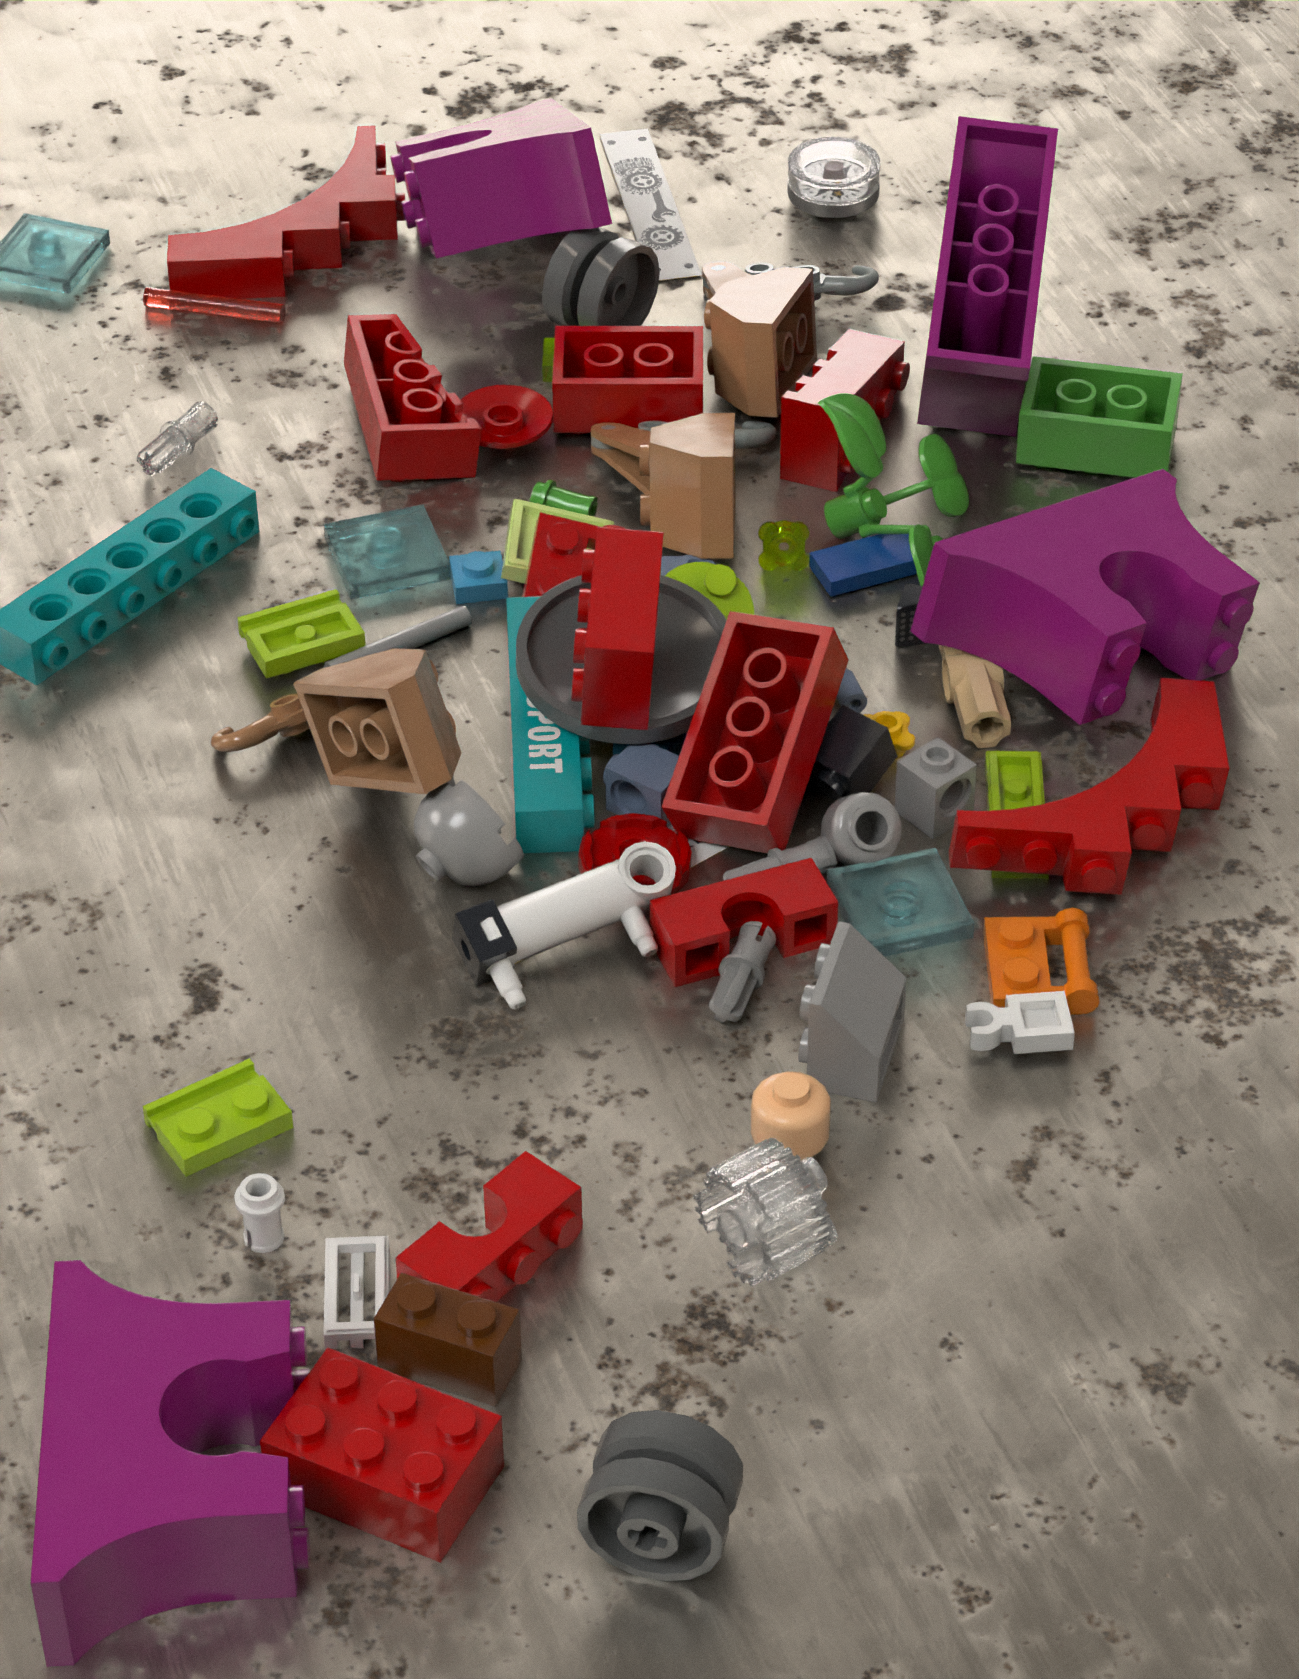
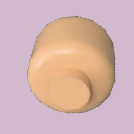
[751,1071,831,1163]

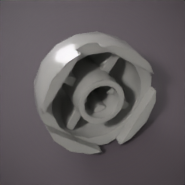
[414,775,524,887]

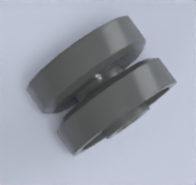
[542,227,660,326]
[577,1410,743,1581]

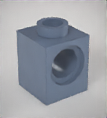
[603,743,679,828]

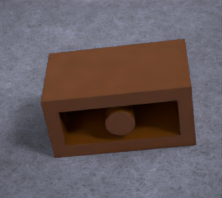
[374,1273,522,1407]

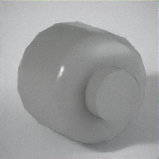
[821,792,902,867]

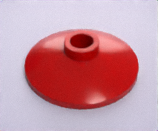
[460,385,553,449]

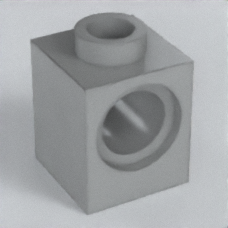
[895,737,977,839]

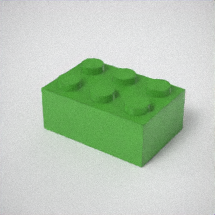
[1016,356,1183,478]

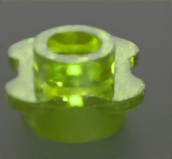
[758,520,810,571]

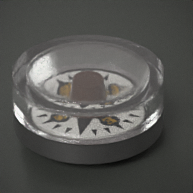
[787,137,880,218]

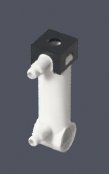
[452,841,676,1010]

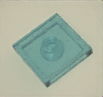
[0,213,110,294]
[324,504,451,599]
[827,848,975,957]

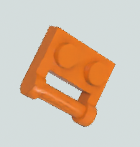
[983,908,1100,1015]

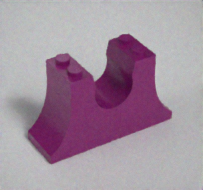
[390,98,612,259]
[917,116,1058,437]
[910,469,1260,725]
[30,1260,310,1667]

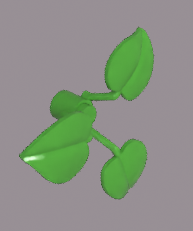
[818,393,969,586]

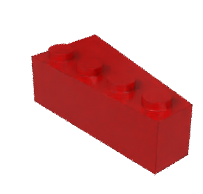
[344,314,481,482]
[780,329,910,492]

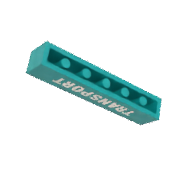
[506,596,595,854]

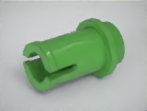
[530,479,598,517]

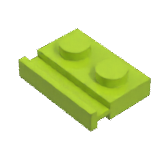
[237,589,366,678]
[143,1058,294,1177]

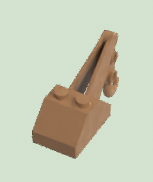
[211,648,462,794]

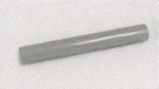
[324,605,472,668]

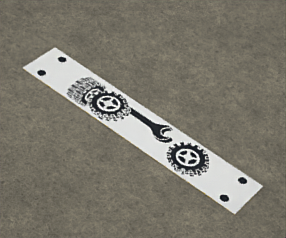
[599,129,702,281]

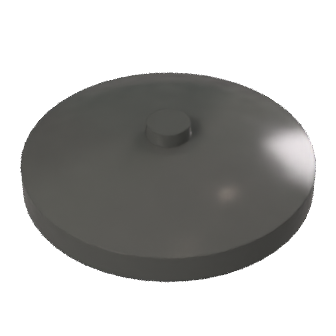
[516,575,727,744]

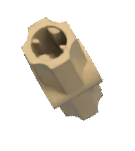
[939,645,1011,748]

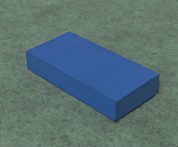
[809,534,917,597]

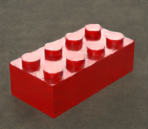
[662,611,849,853]

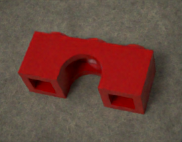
[650,857,838,987]
[395,1151,583,1302]

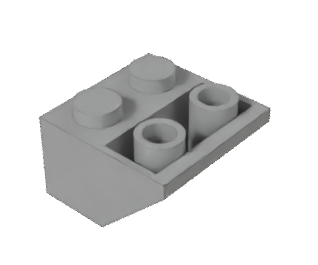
[798,921,906,1102]

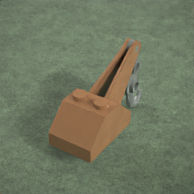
[702,262,879,417]
[591,413,777,559]

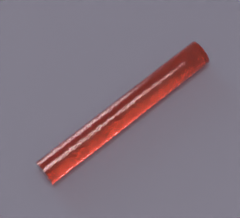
[143,287,286,324]

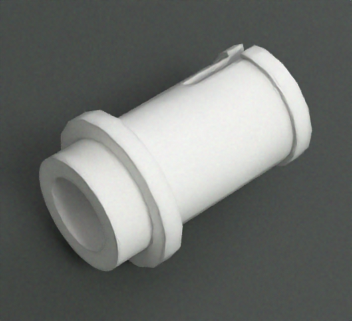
[234,1173,285,1253]

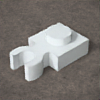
[965,991,1075,1054]

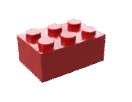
[552,326,703,435]
[571,527,664,730]
[260,1347,504,1563]

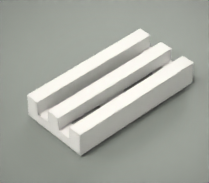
[324,1236,390,1350]

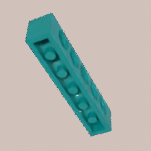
[0,468,260,686]

